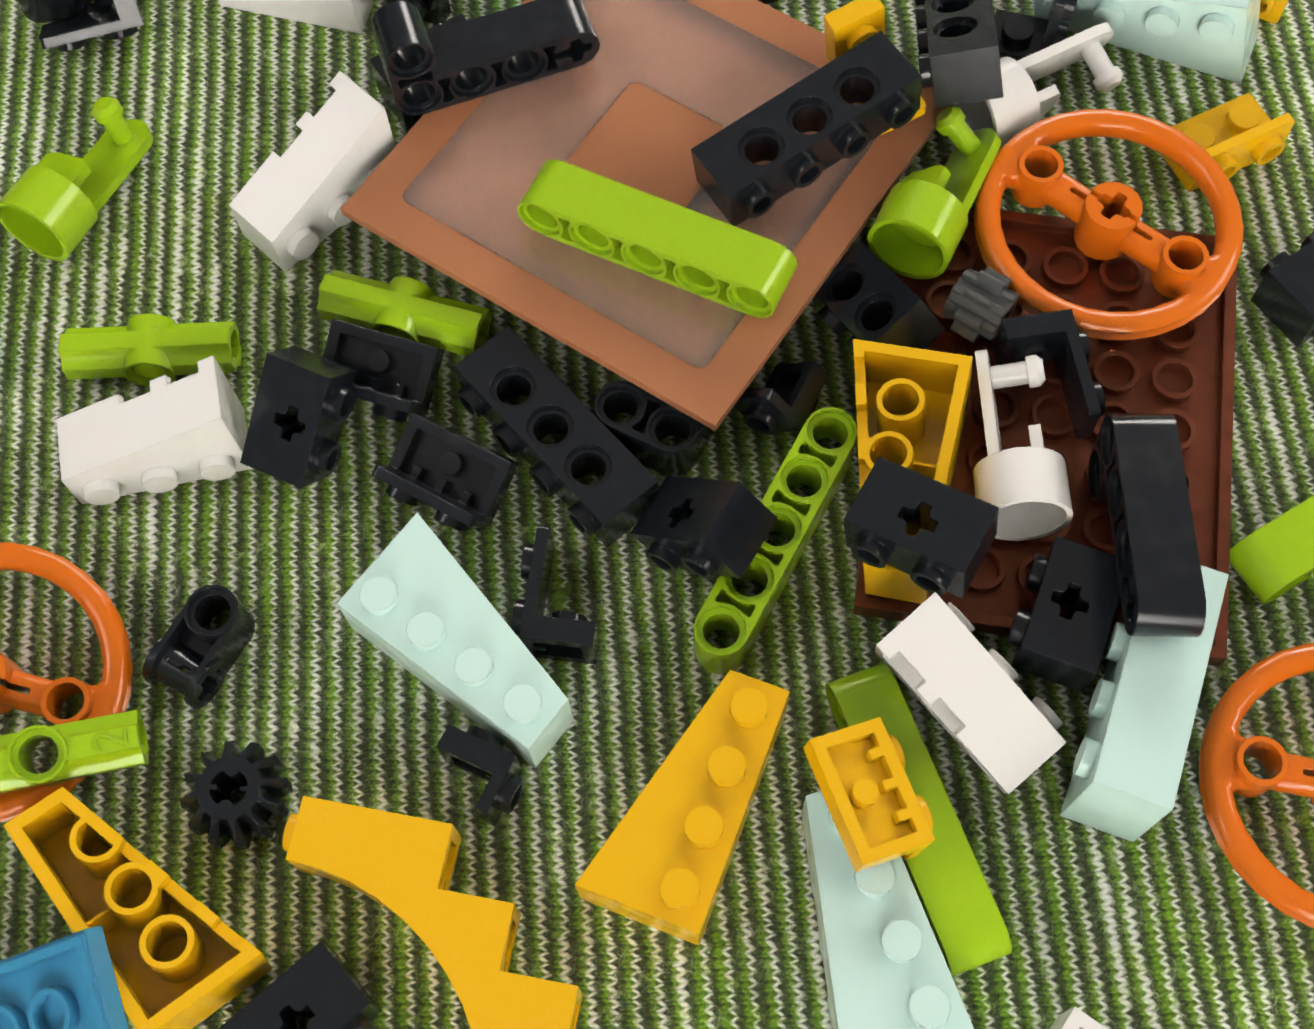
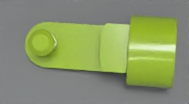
[0,97,153,261]
[868,106,1001,279]

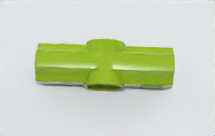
[316,270,492,356]
[58,313,242,387]
[0,710,149,793]

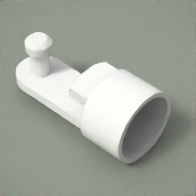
[952,22,1124,147]
[973,349,1073,541]

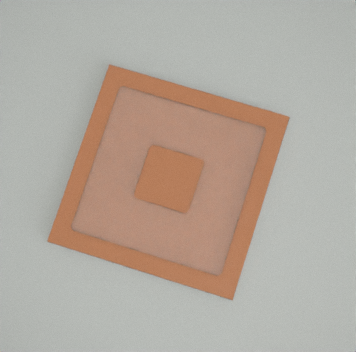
[340,0,953,431]

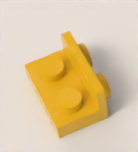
[1161,92,1296,192]
[803,717,935,873]

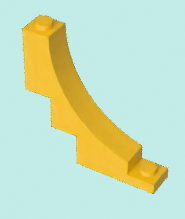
[282,796,583,1029]

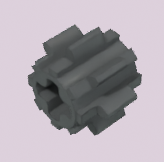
[942,267,1019,343]

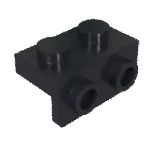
[323,319,445,422]
[372,413,519,532]

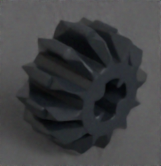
[179,740,293,850]

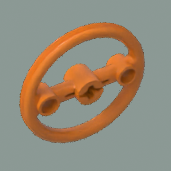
[974,109,1244,340]
[0,542,133,822]
[1199,643,1314,928]

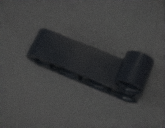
[371,0,600,116]
[594,381,714,476]
[1088,413,1206,637]

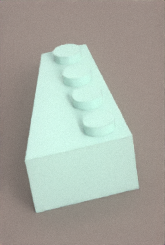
[1033,0,1261,84]
[337,513,574,768]
[1060,565,1229,842]
[801,790,974,1029]

